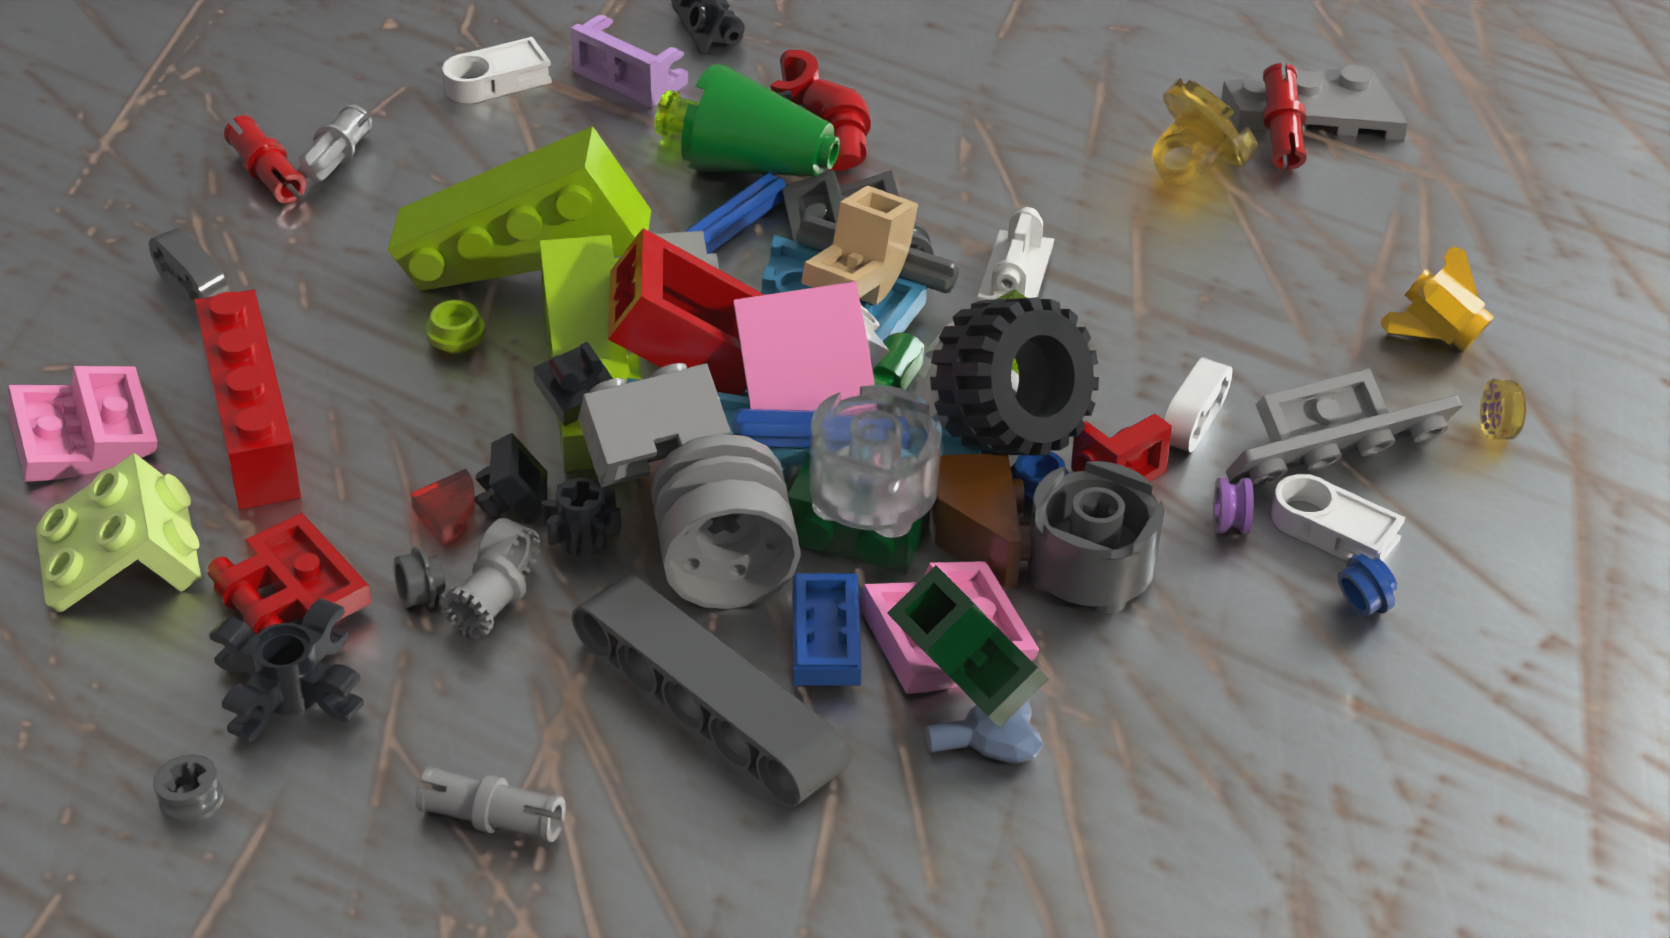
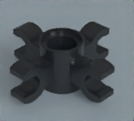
[209,598,364,742]

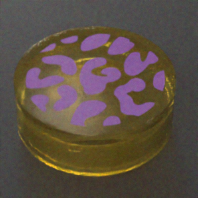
[1480,379,1526,440]

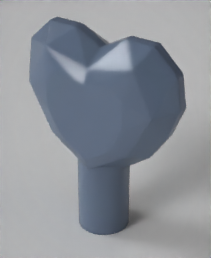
[925,701,1043,764]

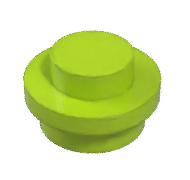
[426,300,485,353]

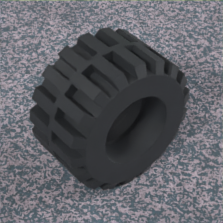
[930,297,1099,456]

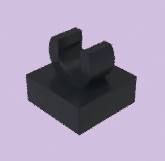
[533,342,613,426]
[474,433,548,524]

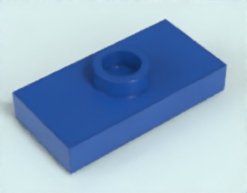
[792,573,861,686]

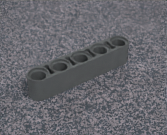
[571,574,850,807]

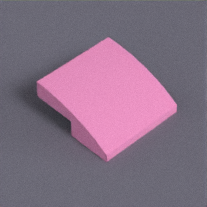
[733,281,878,412]
[6,366,158,482]
[859,561,1039,694]

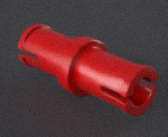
[1263,63,1307,170]
[224,115,307,204]

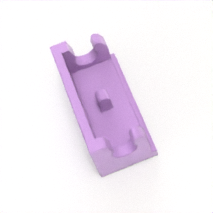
[571,15,688,108]

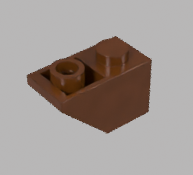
[931,453,1031,588]

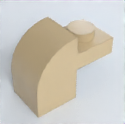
[801,185,918,305]

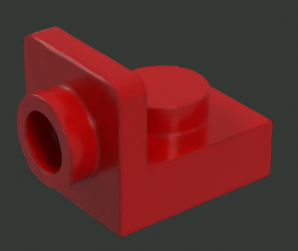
[1071,413,1172,482]

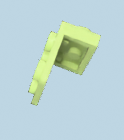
[36,453,202,612]

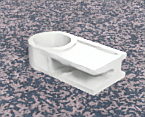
[442,37,552,104]
[1271,474,1405,562]

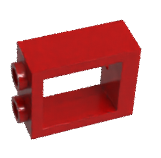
[608,228,764,396]

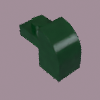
[887,565,1049,728]

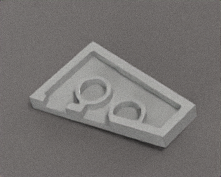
[1221,65,1408,141]

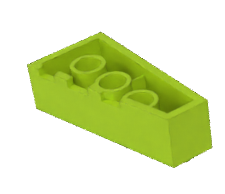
[388,126,651,291]
[539,235,642,472]

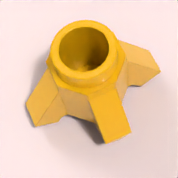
[1380,246,1494,352]

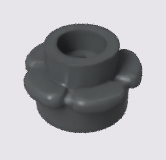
[394,547,446,610]

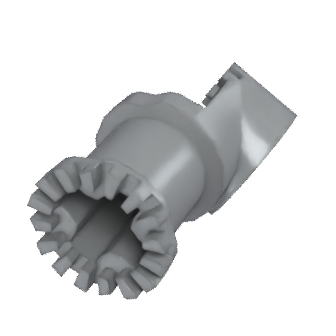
[439,518,540,640]

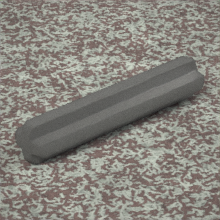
[796,215,959,294]

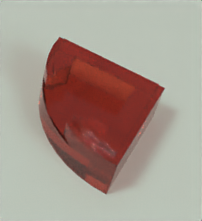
[411,469,475,545]

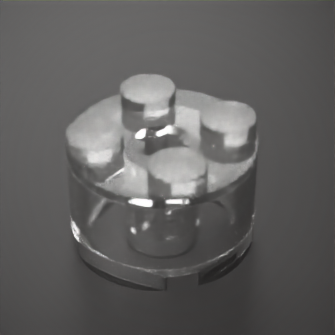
[809,385,942,538]

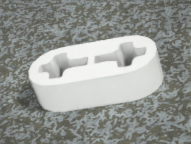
[1164,357,1233,453]

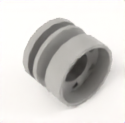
[650,434,801,609]

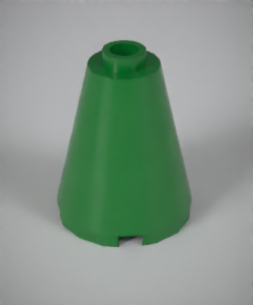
[681,63,840,177]

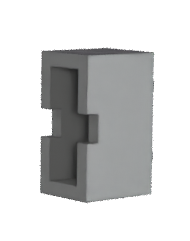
[578,363,731,488]

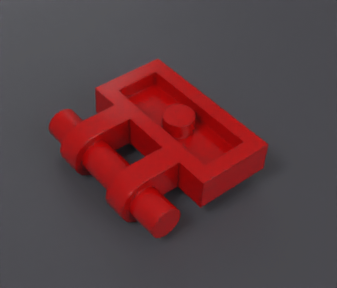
[207,513,372,634]

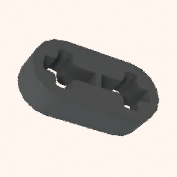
[149,228,229,313]

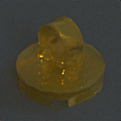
[1152,78,1258,186]

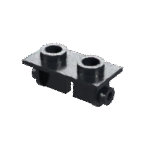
[671,0,745,54]

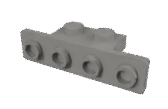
[1225,368,1463,485]

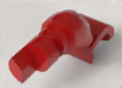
[770,50,871,171]

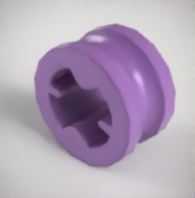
[1213,478,1254,534]

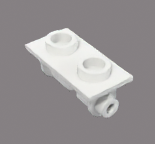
[977,207,1054,301]

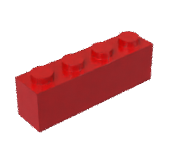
[194,289,302,510]

